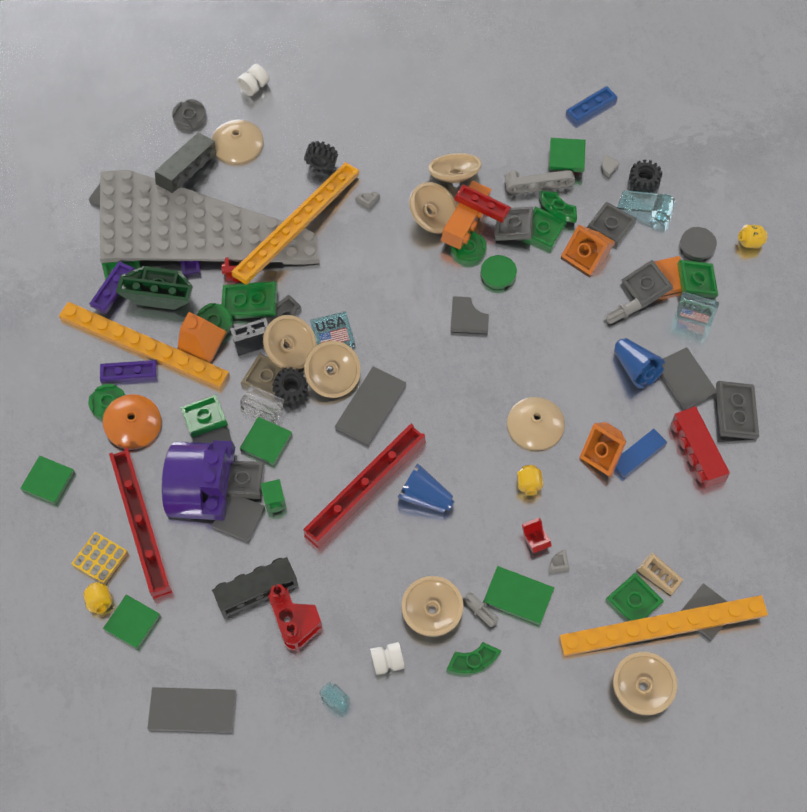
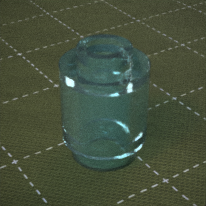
[319,682,350,713]

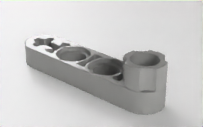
[504,170,575,194]

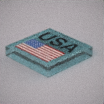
[675,292,719,326]
[310,311,355,347]

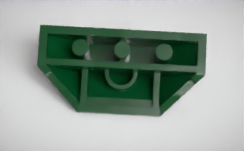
[116,266,193,310]

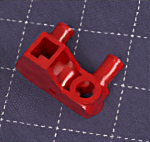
[268,584,323,650]

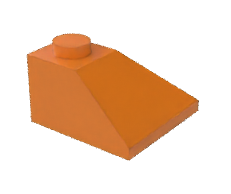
[561,225,615,275]
[177,312,227,364]
[579,422,626,477]

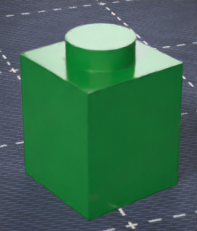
[260,479,286,512]

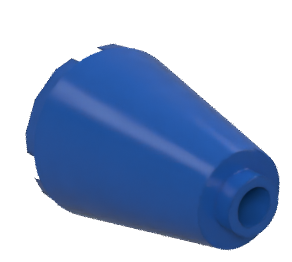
[614,338,665,388]
[397,463,455,513]

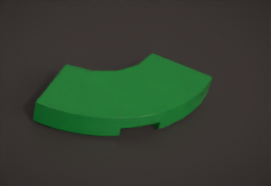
[539,191,577,223]
[446,642,502,675]

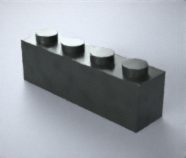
[155,132,216,193]
[212,557,298,617]

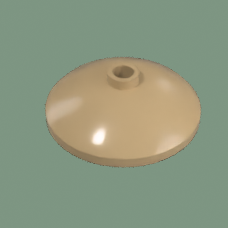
[212,120,264,164]
[428,153,482,183]
[409,182,457,234]
[263,315,317,370]
[304,341,361,398]
[507,397,565,451]
[401,576,463,637]
[613,652,677,715]

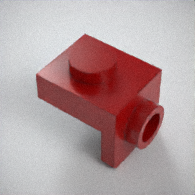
[221,257,241,283]
[522,518,552,553]

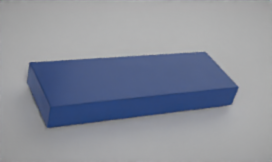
[566,86,618,125]
[615,429,667,479]

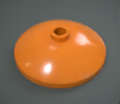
[103,394,161,450]

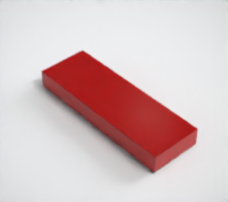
[454,185,511,223]

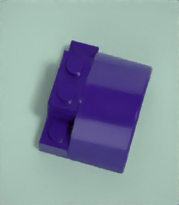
[162,440,236,520]

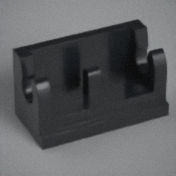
[230,318,268,355]

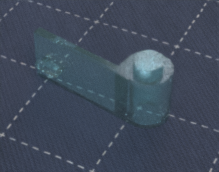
[617,190,676,223]

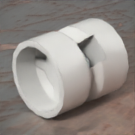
[237,64,270,96]
[370,642,405,676]

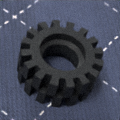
[304,141,338,172]
[629,160,662,194]
[272,367,309,404]

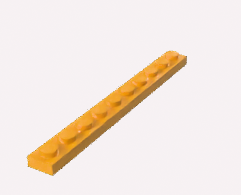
[232,162,359,285]
[59,302,230,390]
[559,595,768,657]

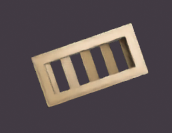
[637,553,683,595]

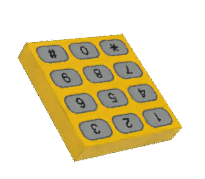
[71,532,128,585]

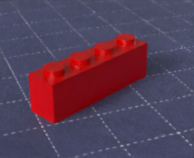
[671,406,730,488]

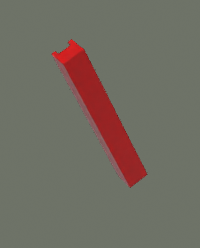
[303,423,426,549]
[109,447,173,600]

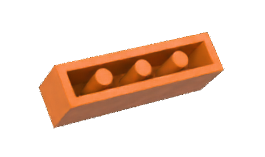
[441,181,492,249]

